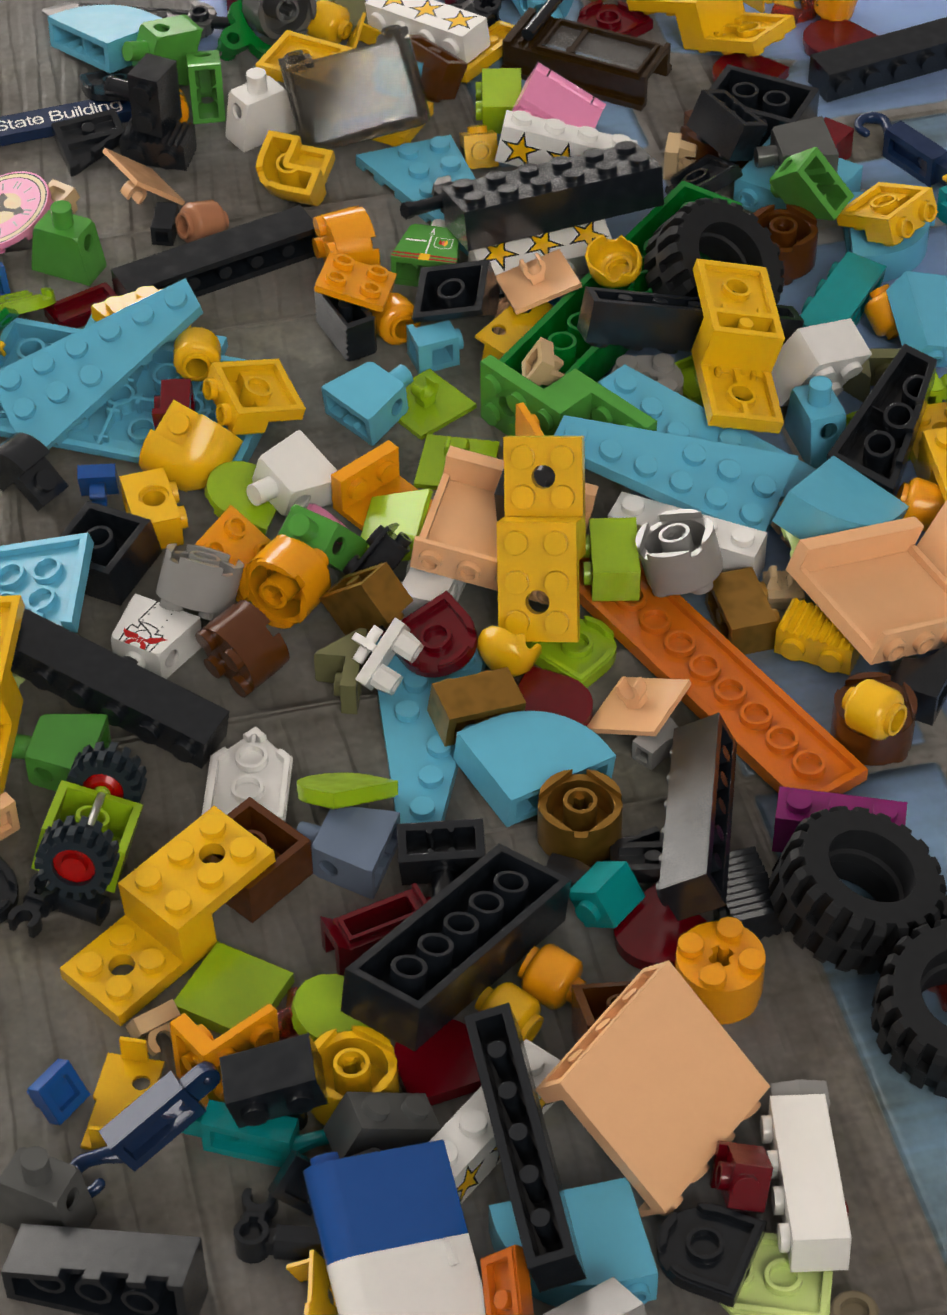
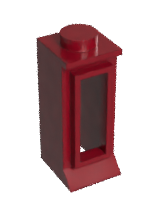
[320,883,432,976]

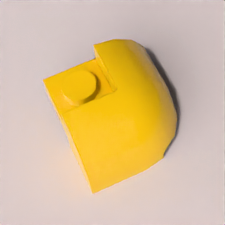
[256,130,336,206]
[139,399,243,492]

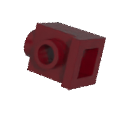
[152,378,196,430]
[709,1141,773,1213]

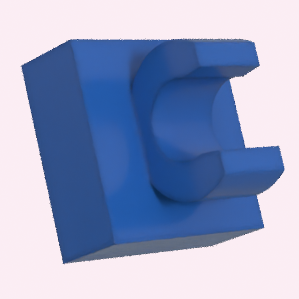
[77,463,119,506]
[26,1058,91,1125]

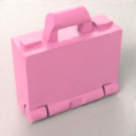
[512,62,606,128]

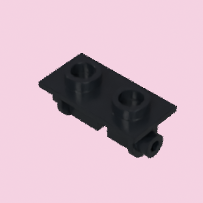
[342,523,413,575]

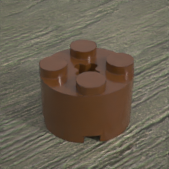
[753,204,818,286]
[195,600,290,698]
[830,672,918,766]

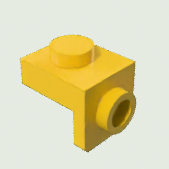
[459,125,499,169]

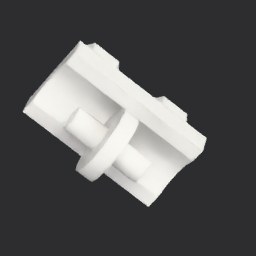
[351,618,424,695]

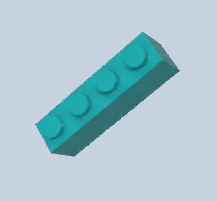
[800,251,887,327]

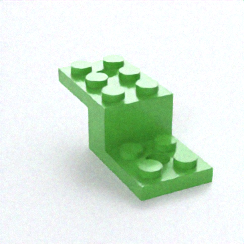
[480,355,657,436]

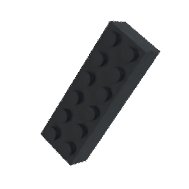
[441,141,664,251]
[341,843,572,1052]

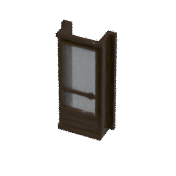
[500,7,672,111]

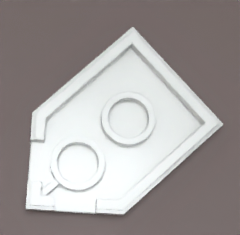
[202,726,293,822]

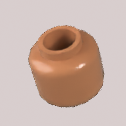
[175,200,229,243]

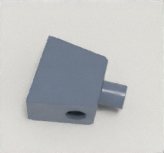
[296,806,400,899]

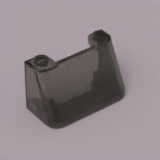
[278,25,431,150]

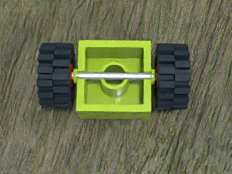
[31,741,147,900]

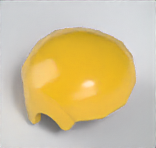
[585,235,643,288]
[477,625,542,677]

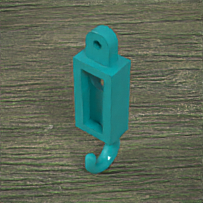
[181,1099,329,1167]

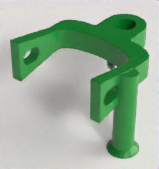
[217,0,272,61]

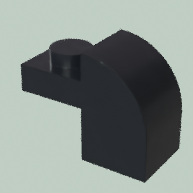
[0,432,69,511]

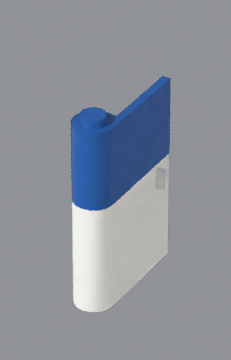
[303,1139,486,1315]

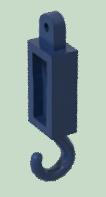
[854,112,947,187]
[69,1062,221,1198]

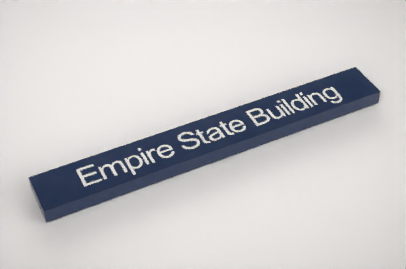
[0,99,132,146]

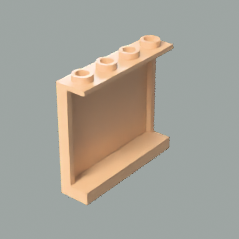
[410,446,599,605]
[785,516,947,665]
[535,960,771,1217]

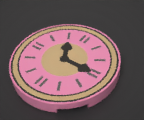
[0,171,54,254]

